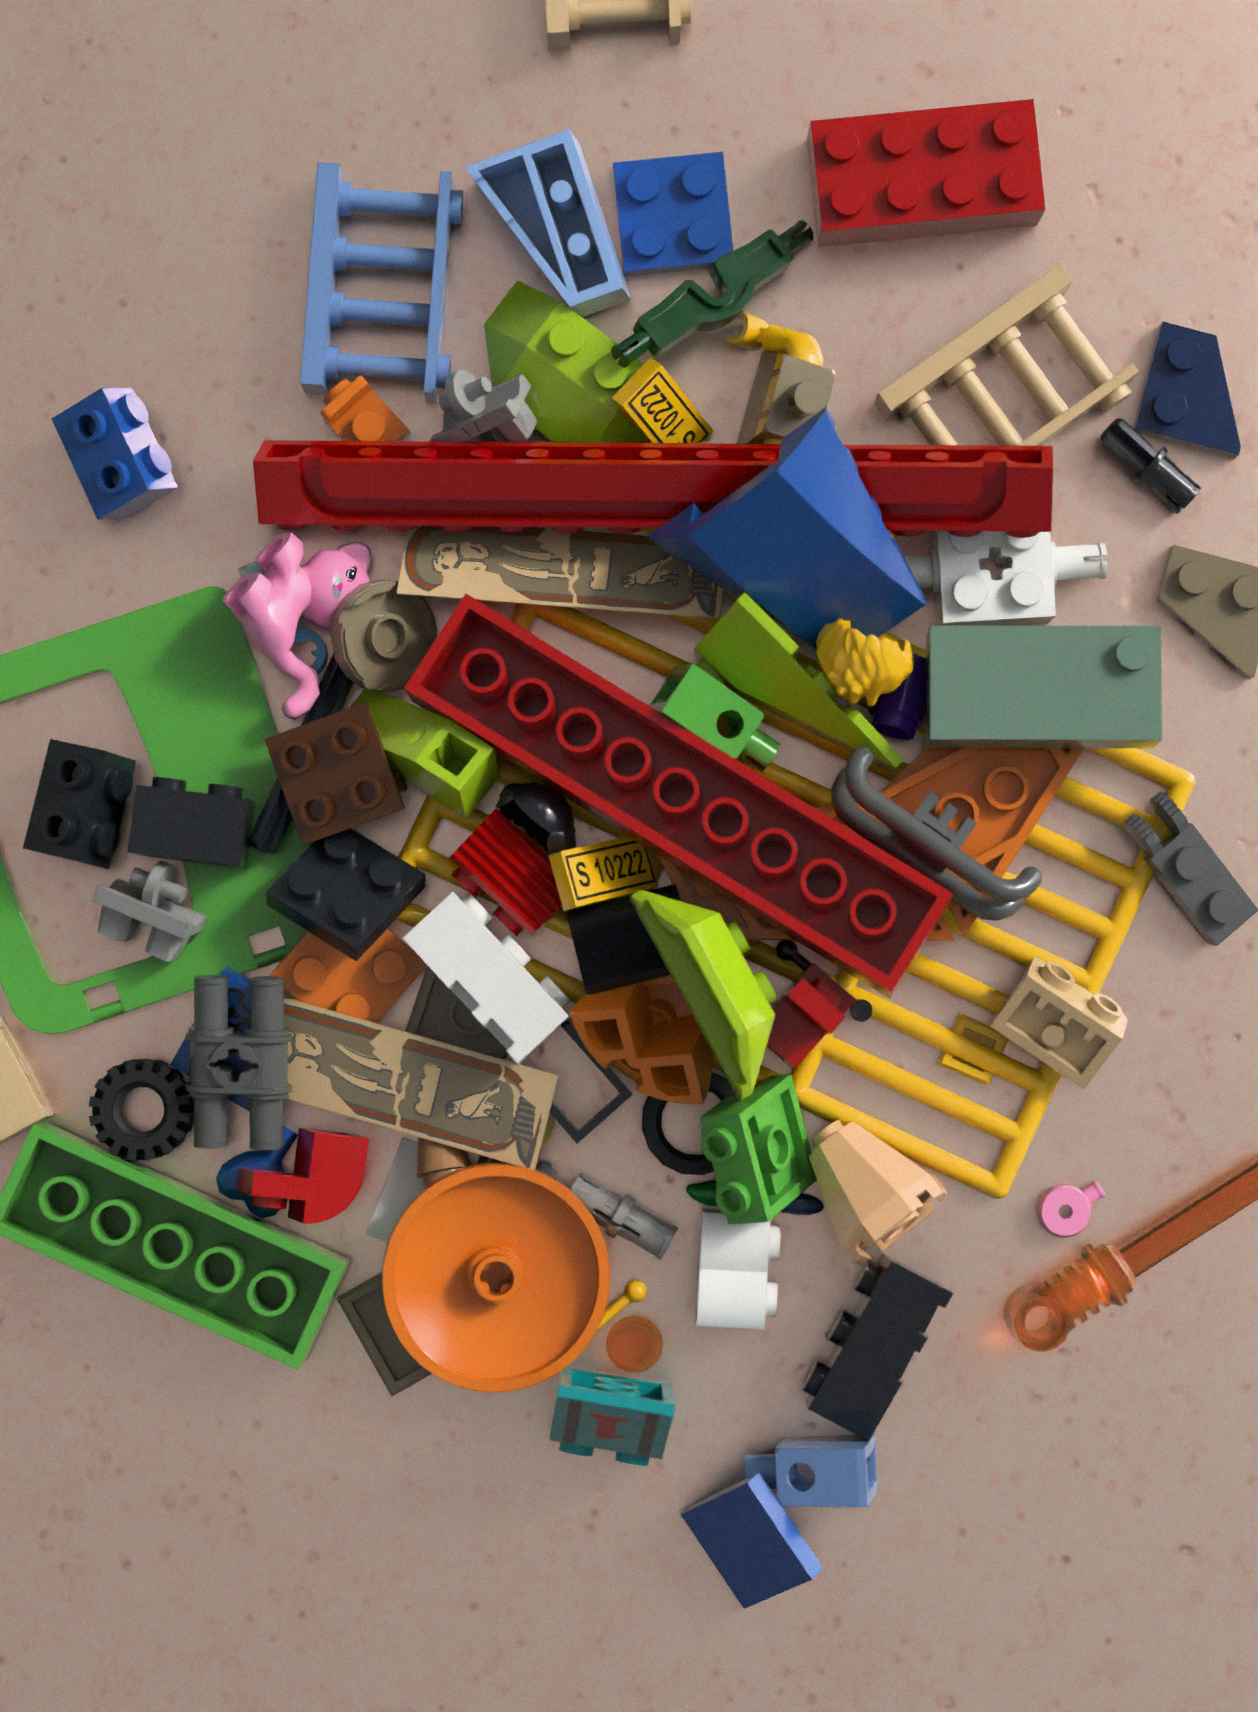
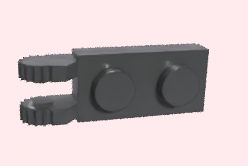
[1124,791,1258,946]

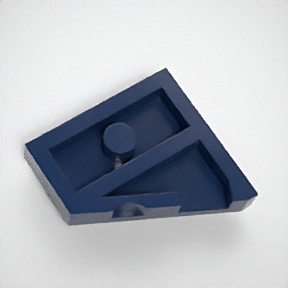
[1133,321,1241,459]

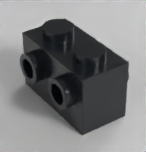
[23,739,136,869]

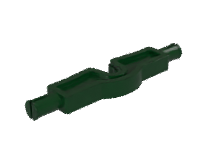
[611,220,814,368]

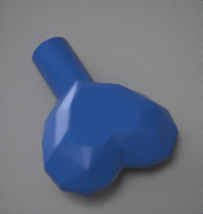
[216,1125,298,1218]

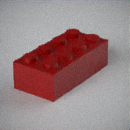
[807,99,1046,247]

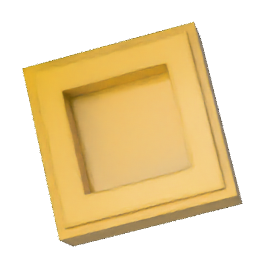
[936,1013,1009,1086]

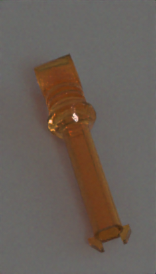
[1004,1155,1258,1352]

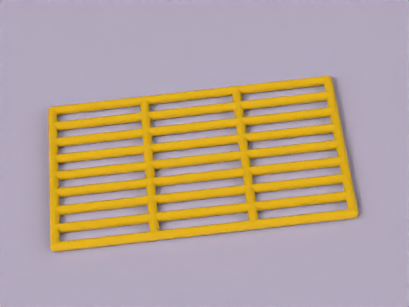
[396,528,1195,1199]

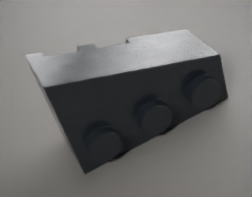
[802,1253,954,1441]

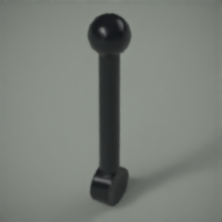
[776,940,873,1022]

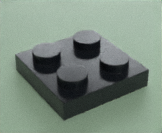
[266,828,426,962]

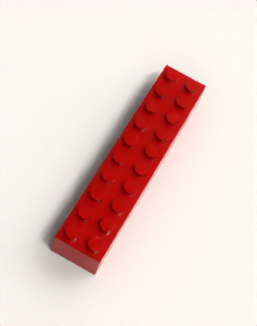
[404,594,953,999]

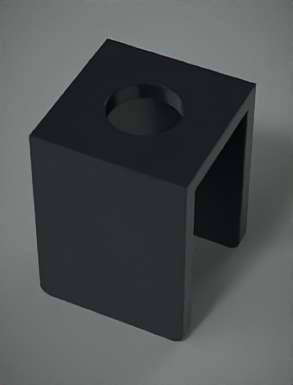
[517,1020,633,1144]

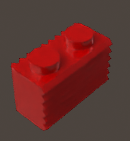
[449,808,562,937]

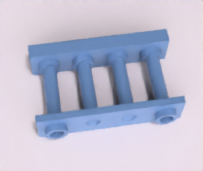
[300,162,463,404]

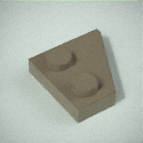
[1156,545,1258,679]

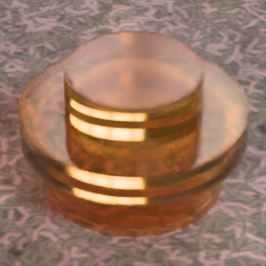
[606,1315,663,1373]

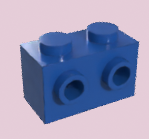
[52,388,178,520]

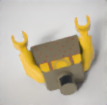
[698,311,835,444]

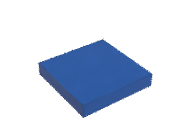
[681,1473,823,1609]

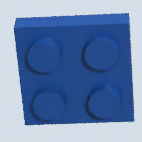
[613,152,733,277]

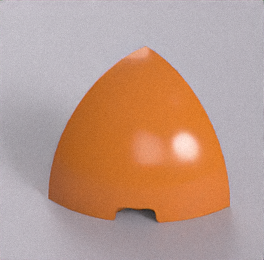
[570,975,713,1104]

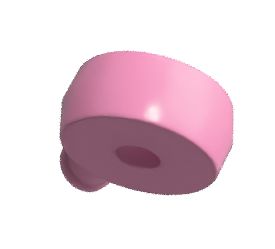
[1037,1181,1105,1238]

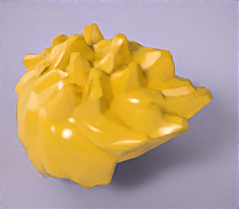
[816,618,915,706]

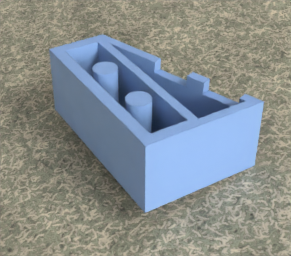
[464,129,631,317]

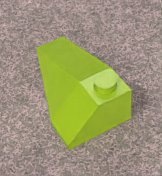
[694,593,904,772]

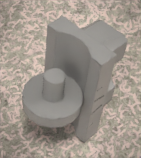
[430,370,538,442]
[92,861,208,962]

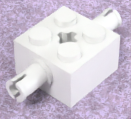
[904,531,1107,626]

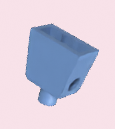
[745,1434,878,1507]

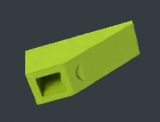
[349,689,500,819]

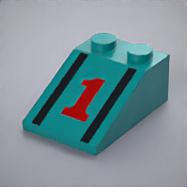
[549,1367,675,1466]

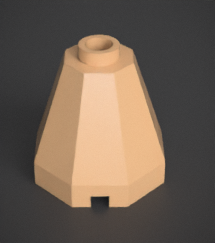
[809,1120,949,1265]

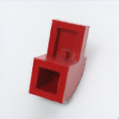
[766,962,856,1069]
[236,1128,369,1224]

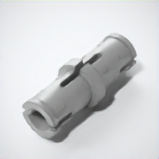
[570,1173,678,1260]

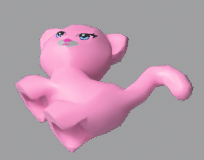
[222,532,372,720]

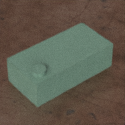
[926,625,1162,749]

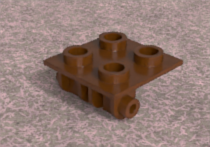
[264,701,407,846]

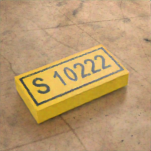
[612,357,714,443]
[549,836,659,911]

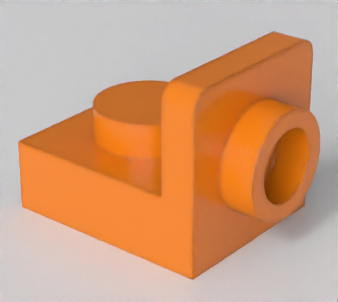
[320,375,410,441]

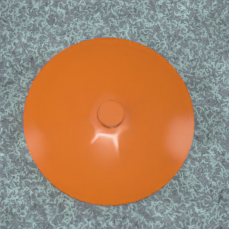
[382,1162,610,1392]

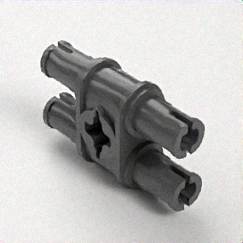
[186,975,292,1150]

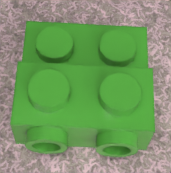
[700,1074,817,1225]

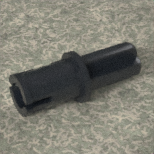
[1100,418,1202,514]

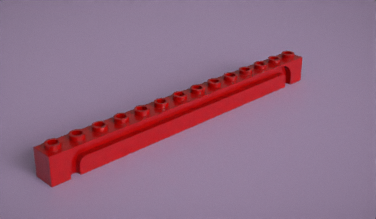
[253,440,1053,538]

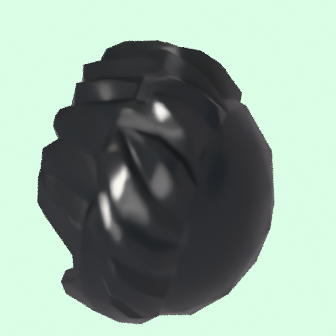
[496,782,576,856]

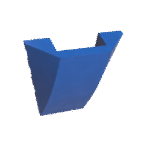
[649,406,926,651]

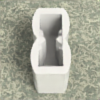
[696,1209,781,1330]

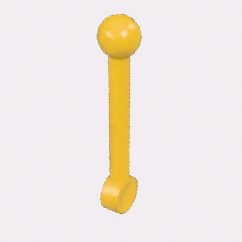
[596,1280,647,1332]

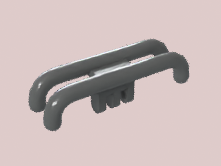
[831,747,1042,921]

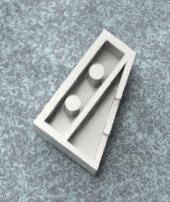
[403,891,570,1064]

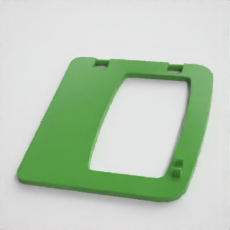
[0,586,313,1034]

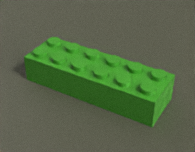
[0,1121,351,1370]

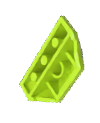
[484,280,648,443]
[630,890,778,1100]

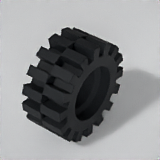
[89,1059,194,1161]

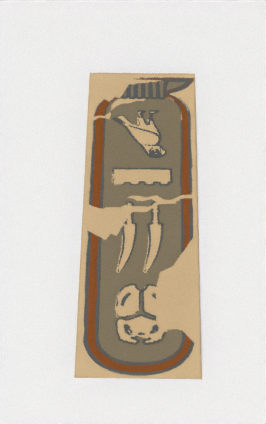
[396,526,723,619]
[284,997,559,1171]

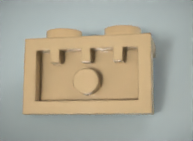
[990,957,1128,1089]

